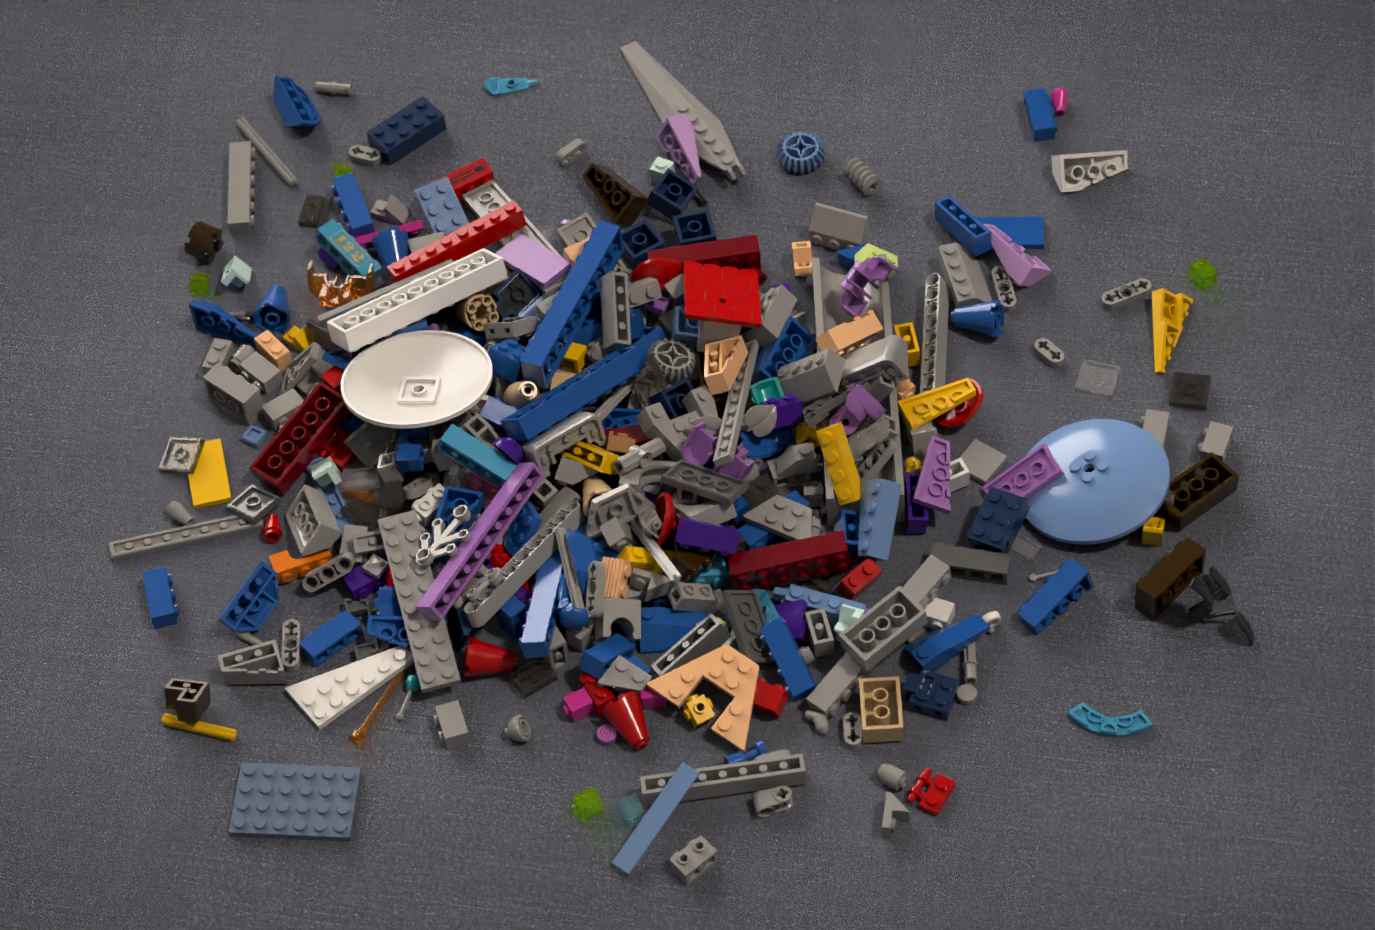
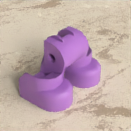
[839,257,905,318]
[828,383,886,435]
[682,422,755,480]

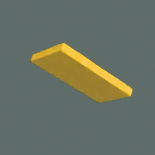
[183,438,232,509]

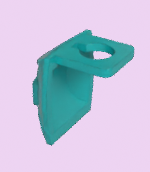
[749,377,784,406]

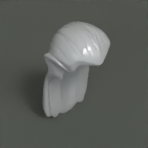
[846,415,890,467]

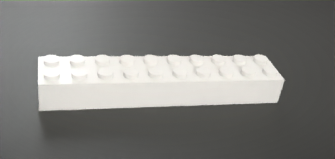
[327,248,508,352]

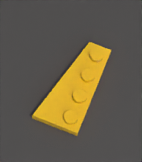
[898,378,976,431]

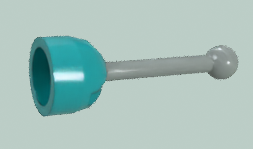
[396,675,421,721]

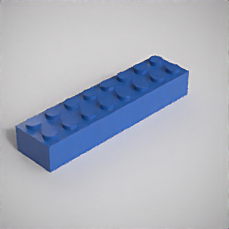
[500,346,646,443]

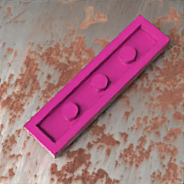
[354,220,423,248]

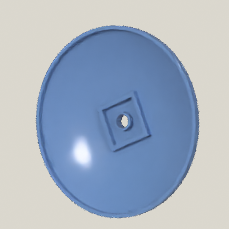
[1025,419,1170,545]

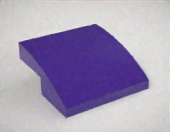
[773,599,807,641]

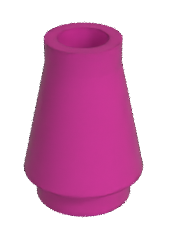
[1051,88,1069,116]

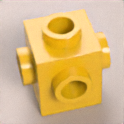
[795,421,821,449]
[683,694,715,728]

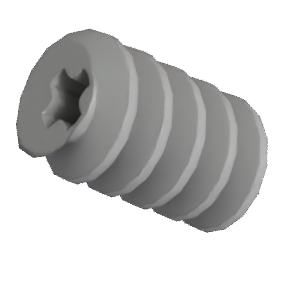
[844,157,882,196]

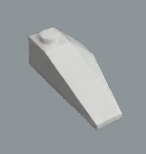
[1051,150,1128,192]

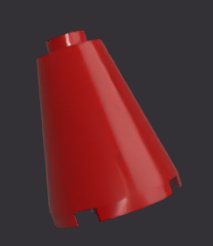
[463,637,518,677]
[602,691,650,750]

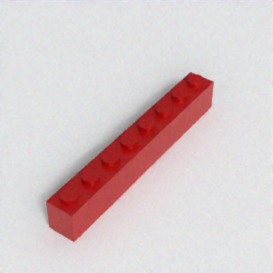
[387,200,527,283]

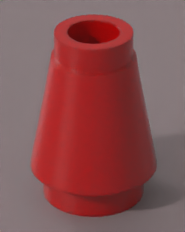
[263,514,282,543]

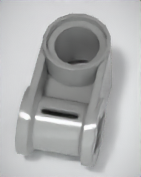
[752,785,793,817]

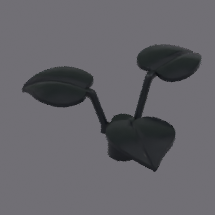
[1188,566,1254,646]

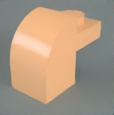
[792,241,813,277]

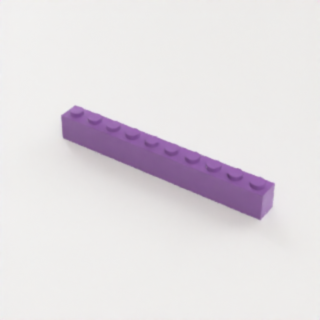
[415,462,545,621]

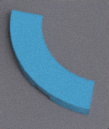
[1067,702,1153,737]

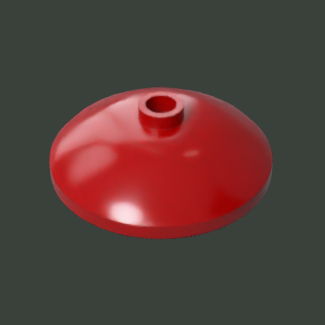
[630,258,683,296]
[934,378,983,428]
[652,492,677,546]

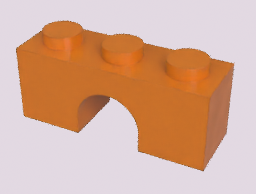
[269,548,332,585]

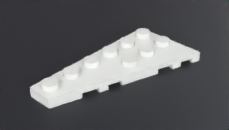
[285,646,414,730]

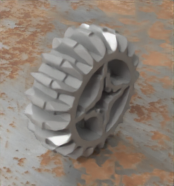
[645,338,697,384]

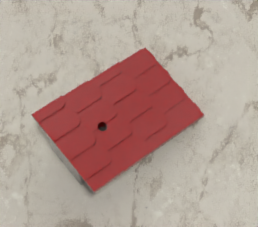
[683,261,761,352]

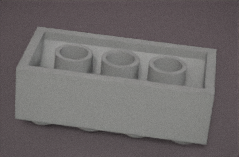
[938,242,992,308]
[777,349,846,405]
[285,484,341,556]

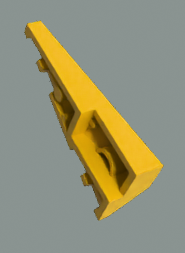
[1152,288,1193,374]

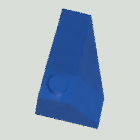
[189,300,257,349]
[640,607,718,654]
[367,616,449,649]

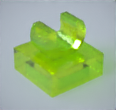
[332,162,355,177]
[189,272,210,295]

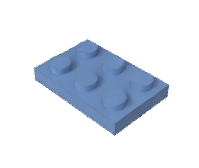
[414,176,469,236]

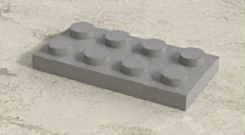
[556,212,627,268]

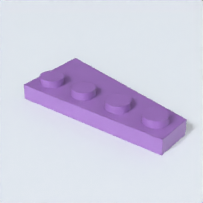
[912,435,951,515]

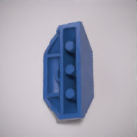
[274,76,322,128]
[566,528,603,600]
[219,561,279,632]

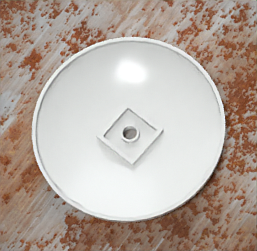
[341,330,493,429]

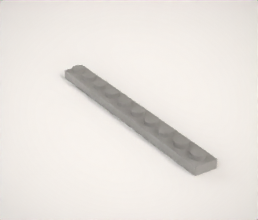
[713,339,759,467]

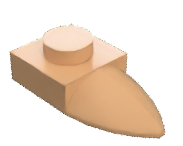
[897,378,915,401]

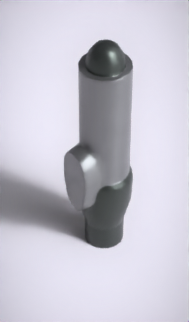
[228,311,255,321]

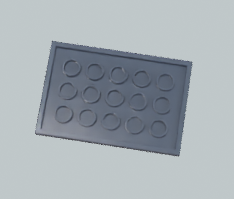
[229,762,362,842]

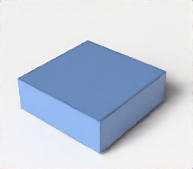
[241,425,268,448]

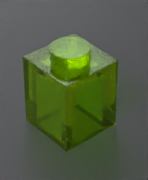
[1188,257,1218,291]
[571,786,604,822]

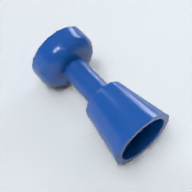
[724,740,768,764]

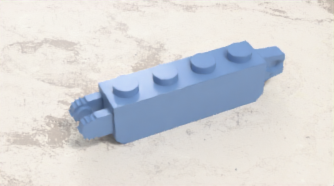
[772,584,870,626]

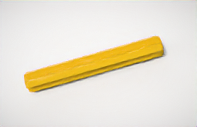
[161,713,237,741]

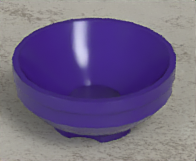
[492,436,523,465]

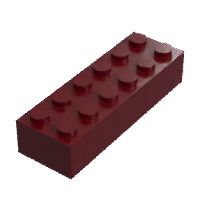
[647,234,761,270]
[249,381,352,496]
[728,530,852,590]

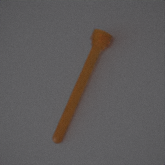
[349,670,405,746]

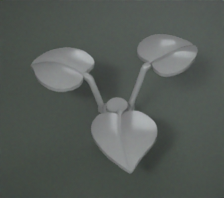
[688,405,777,486]

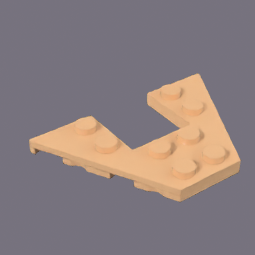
[647,644,760,752]

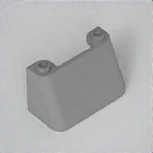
[838,335,909,389]
[519,411,608,479]

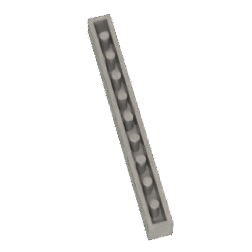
[806,555,951,720]

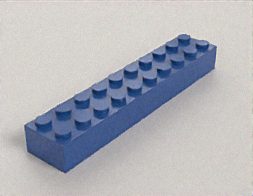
[519,221,624,390]

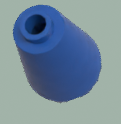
[372,227,408,277]
[254,285,291,334]
[951,300,1005,338]

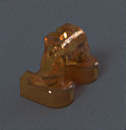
[307,260,375,308]

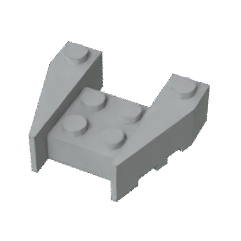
[636,385,718,462]

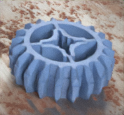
[777,131,825,175]

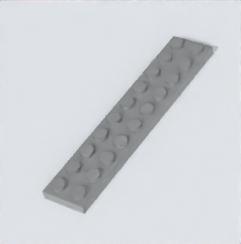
[462,180,571,297]
[378,510,461,693]

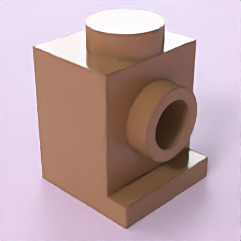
[607,431,636,454]

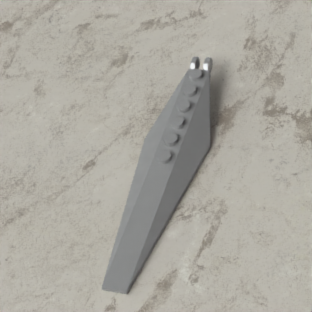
[620,41,746,181]

